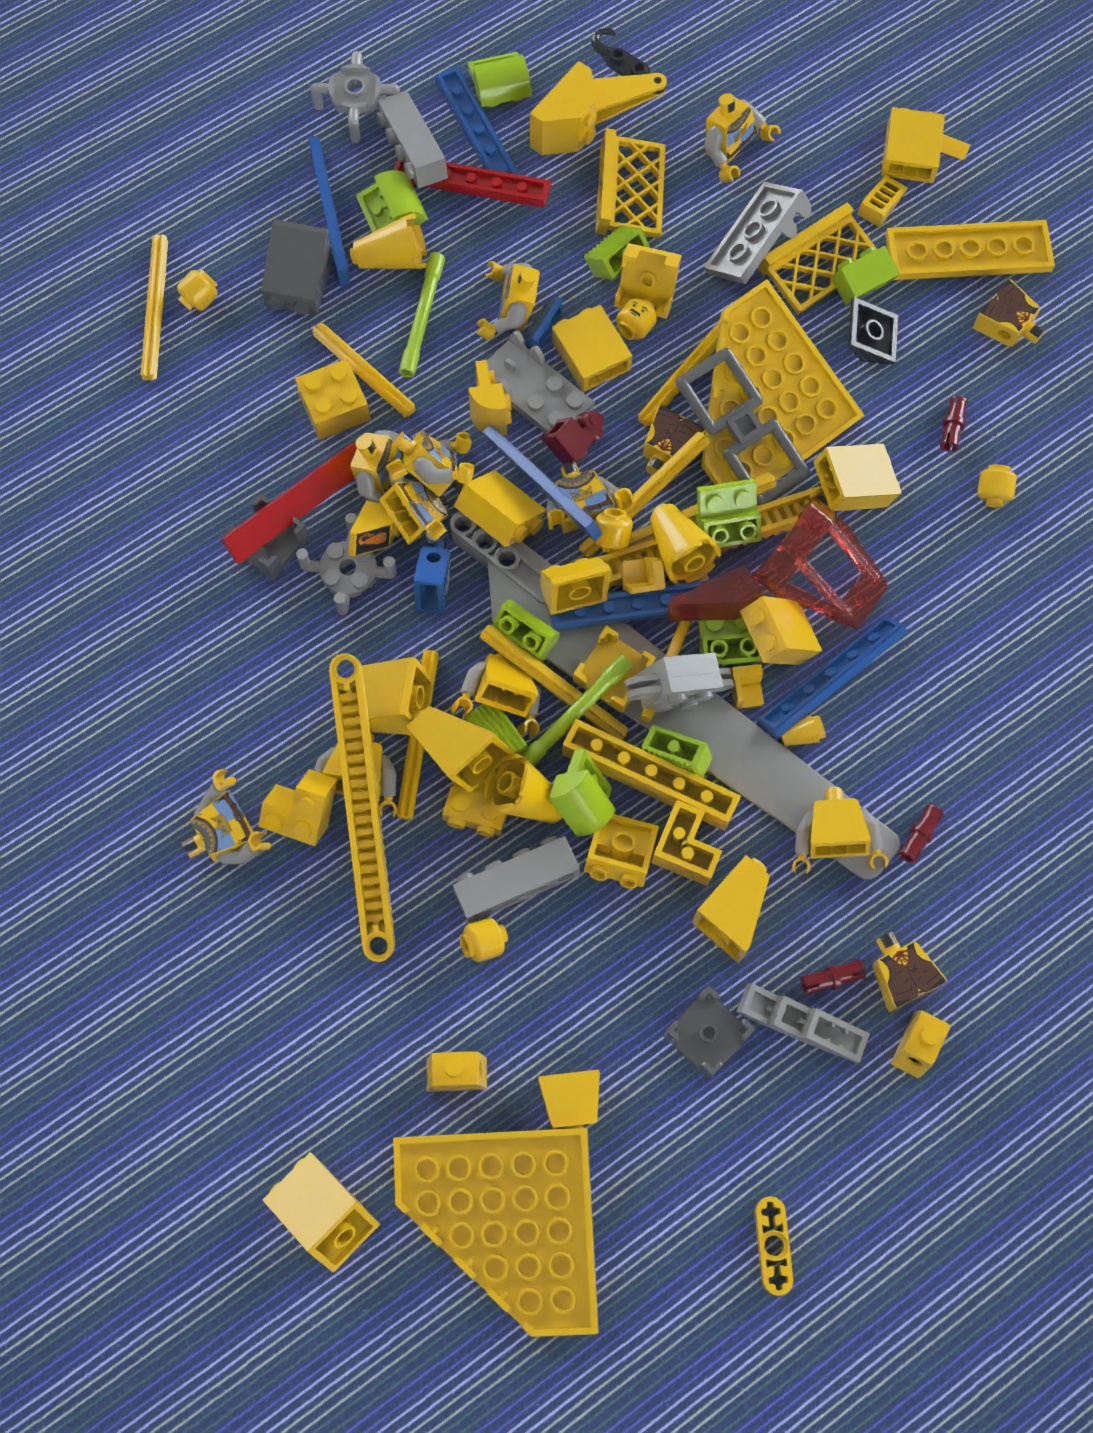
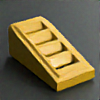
[857,175,908,227]

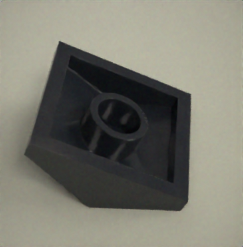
[848,297,898,365]

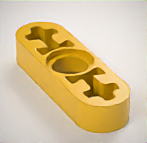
[754,1196,793,1296]

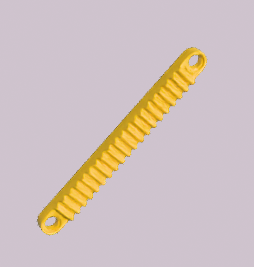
[598,486,833,590]
[329,653,395,962]

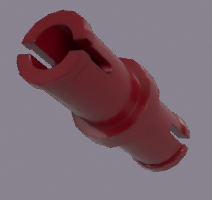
[940,396,968,452]
[898,804,944,864]
[800,959,866,996]

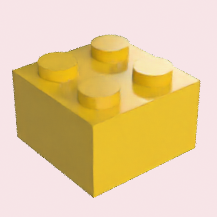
[295,359,371,440]

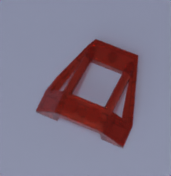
[752,495,888,630]

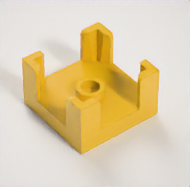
[614,243,682,319]
[573,625,656,714]

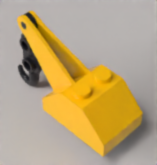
[530,28,667,155]

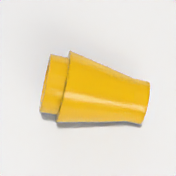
[781,714,826,747]

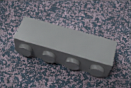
[376,90,448,189]
[452,836,580,924]

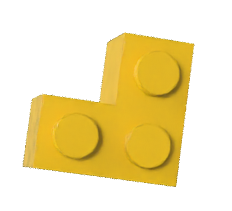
[258,769,338,846]
[651,800,722,887]

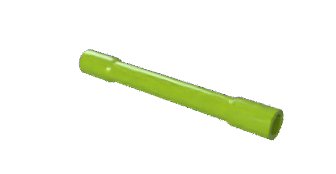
[398,252,445,378]
[521,653,634,766]

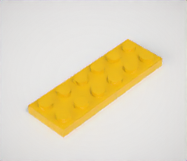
[885,220,1055,280]

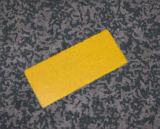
[941,134,971,160]

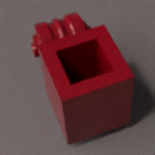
[541,411,604,464]

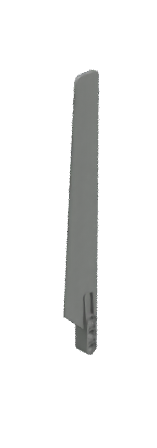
[450,512,900,880]

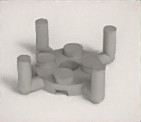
[310,51,400,143]
[296,513,397,615]

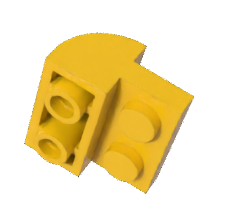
[468,360,512,436]

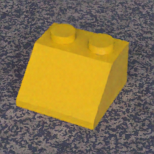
[540,557,611,615]

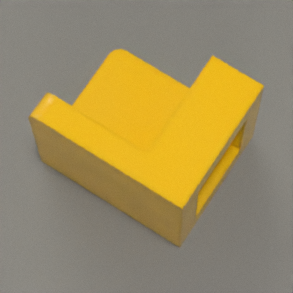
[621,556,666,594]
[729,664,764,710]

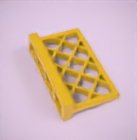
[595,128,666,238]
[757,202,877,315]

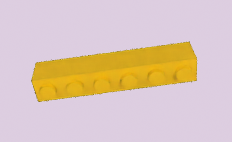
[562,719,741,831]

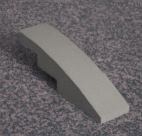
[736,983,870,1063]

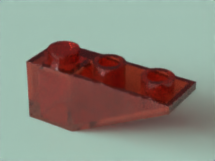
[668,566,763,621]

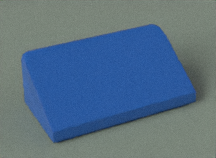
[523,297,562,350]

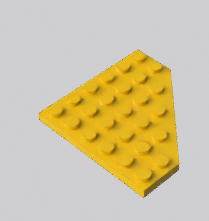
[701,279,865,485]
[393,1128,599,1337]

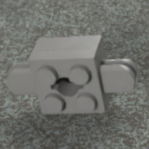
[624,653,734,712]

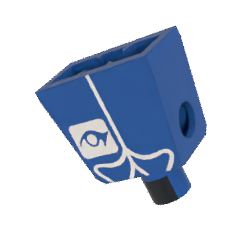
[413,540,451,614]

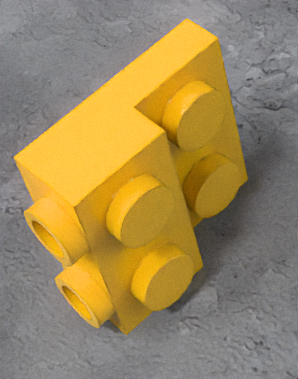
[442,778,507,837]
[584,814,659,889]

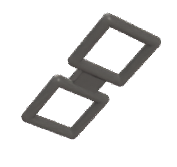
[676,347,810,506]

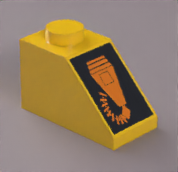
[348,500,400,557]

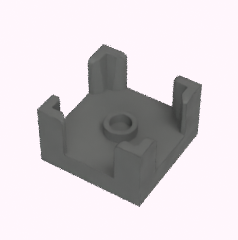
[223,493,309,581]
[663,985,756,1080]

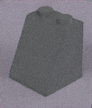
[261,219,334,315]

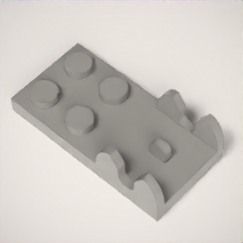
[703,182,811,284]
[475,330,594,434]

